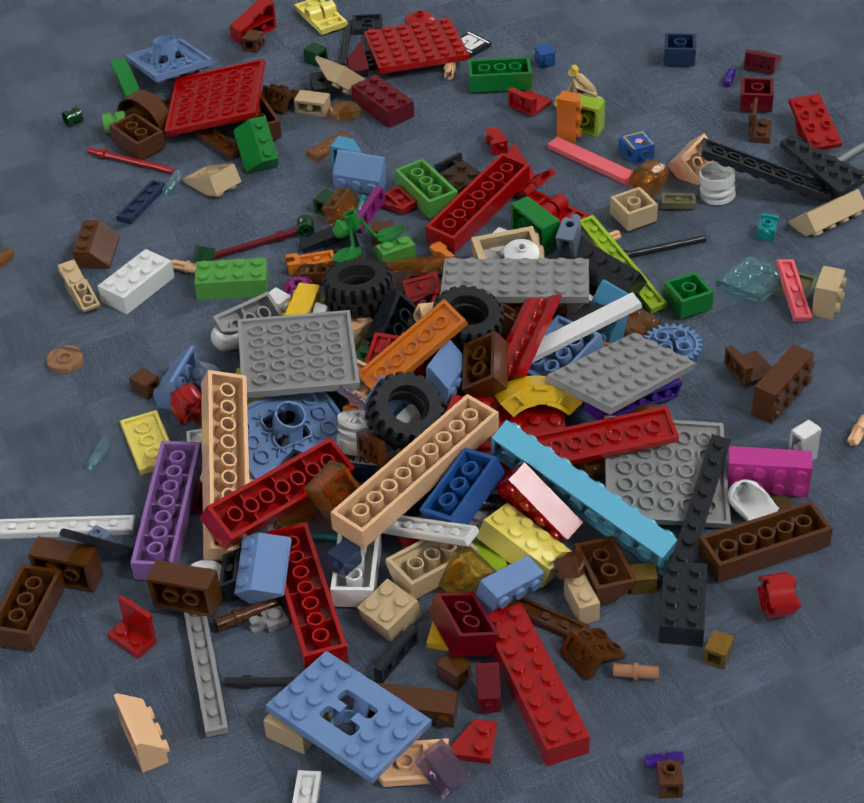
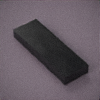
[374,624,418,683]

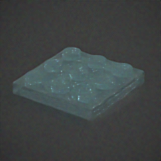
[716,256,782,303]

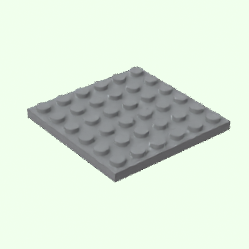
[238,310,360,398]
[604,415,731,528]

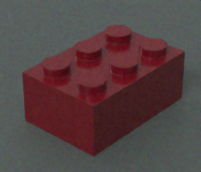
[429,592,500,657]

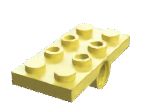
[294,0,348,35]

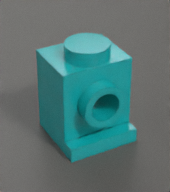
[756,213,779,242]

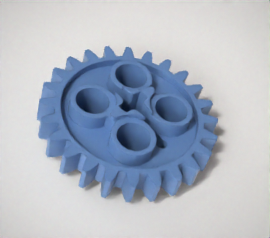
[643,323,703,362]

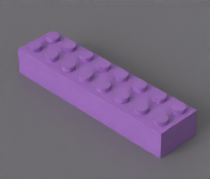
[130,441,202,580]

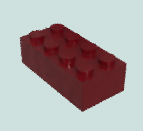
[351,75,414,128]

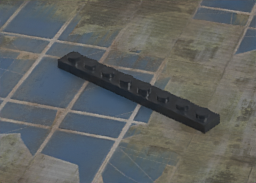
[671,434,731,563]

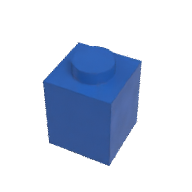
[535,43,555,68]

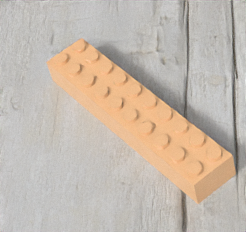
[201,370,249,561]
[331,394,499,549]

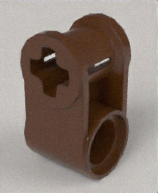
[296,263,329,287]

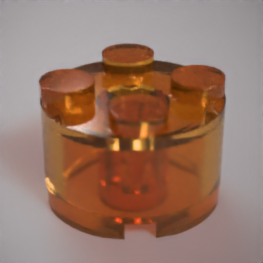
[630,159,669,198]

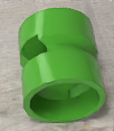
[102,111,125,134]

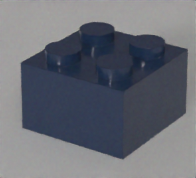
[664,33,696,67]

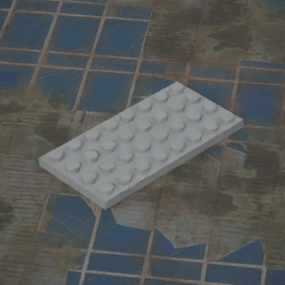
[440,258,589,303]
[546,333,696,415]

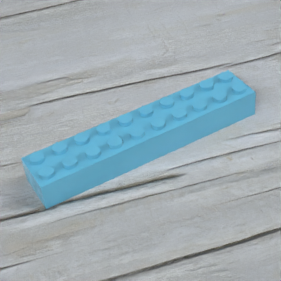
[491,420,677,573]

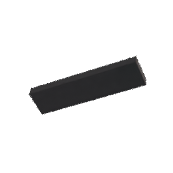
[59,528,134,556]

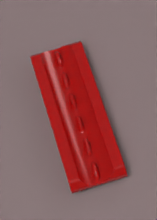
[506,294,562,379]

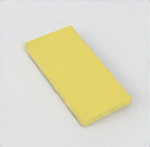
[120,410,170,475]

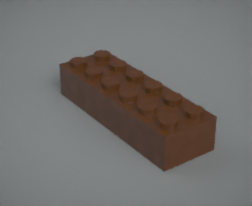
[698,501,833,583]

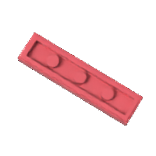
[775,259,813,322]

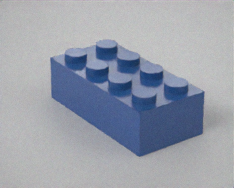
[419,447,505,525]

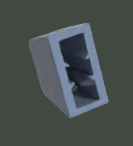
[556,214,582,259]

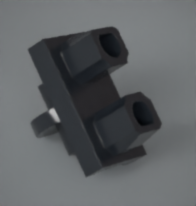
[434,153,462,173]

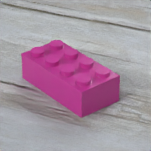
[727,446,813,497]

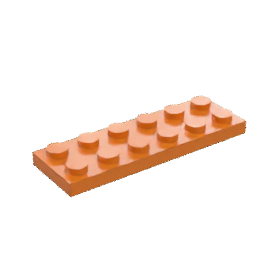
[358,299,468,390]

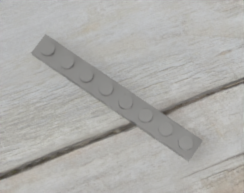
[184,613,229,737]

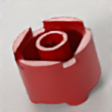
[757,572,801,619]

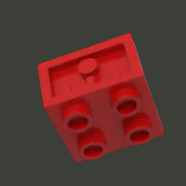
[508,87,552,117]
[107,595,157,659]

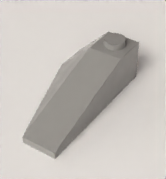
[212,292,283,333]

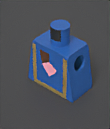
[618,130,655,164]

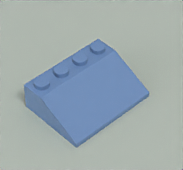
[526,315,605,377]

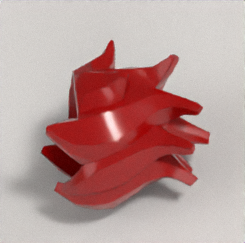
[169,384,202,426]

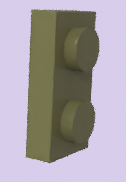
[661,193,696,210]

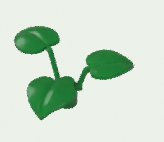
[333,210,405,263]

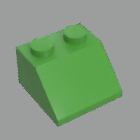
[370,235,416,270]

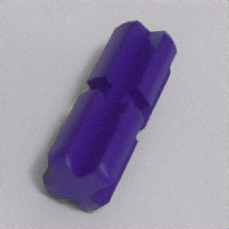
[722,67,736,87]
[644,751,685,769]

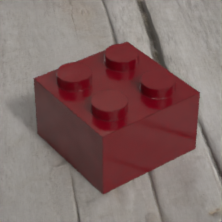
[740,77,774,113]

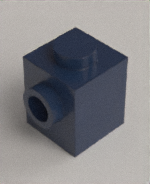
[327,538,362,577]

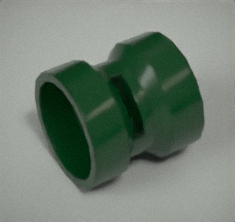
[62,107,83,127]
[297,214,315,237]

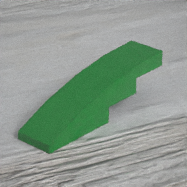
[110,57,140,97]

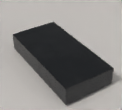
[299,227,336,253]

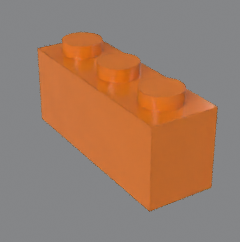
[557,90,583,143]

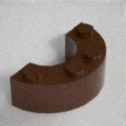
[117,90,169,135]

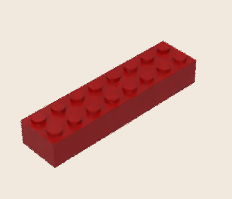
[425,153,530,255]
[200,437,355,551]
[266,522,349,669]
[487,603,590,767]

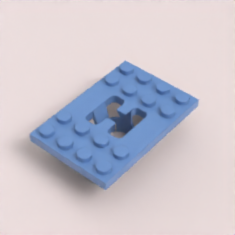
[126,35,214,83]
[247,391,341,480]
[266,651,432,783]

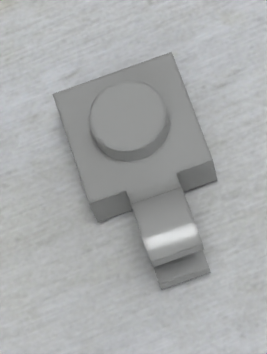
[249,606,289,634]

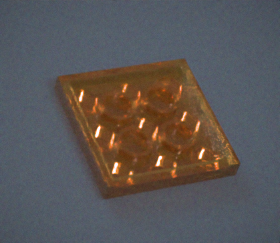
[382,256,458,273]

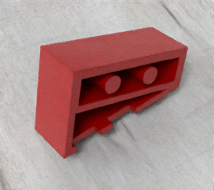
[230,0,277,44]

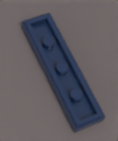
[116,180,167,225]

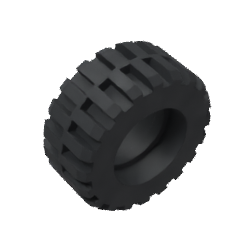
[322,258,393,318]
[432,285,504,354]
[365,371,445,451]

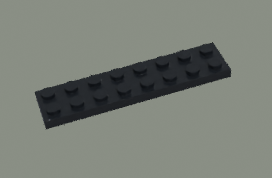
[701,138,831,202]

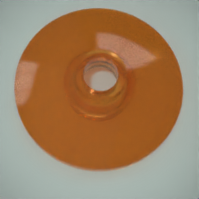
[329,101,361,120]

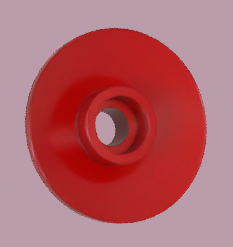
[405,10,435,24]

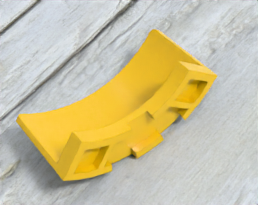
[494,375,583,417]

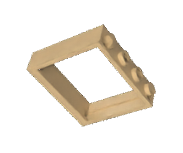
[471,226,544,259]

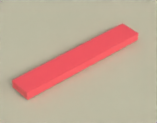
[547,137,635,184]

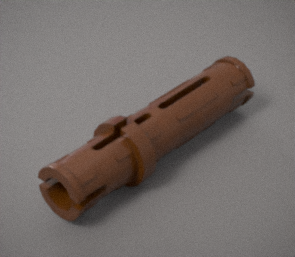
[214,598,278,632]

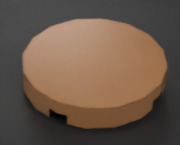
[46,345,84,374]

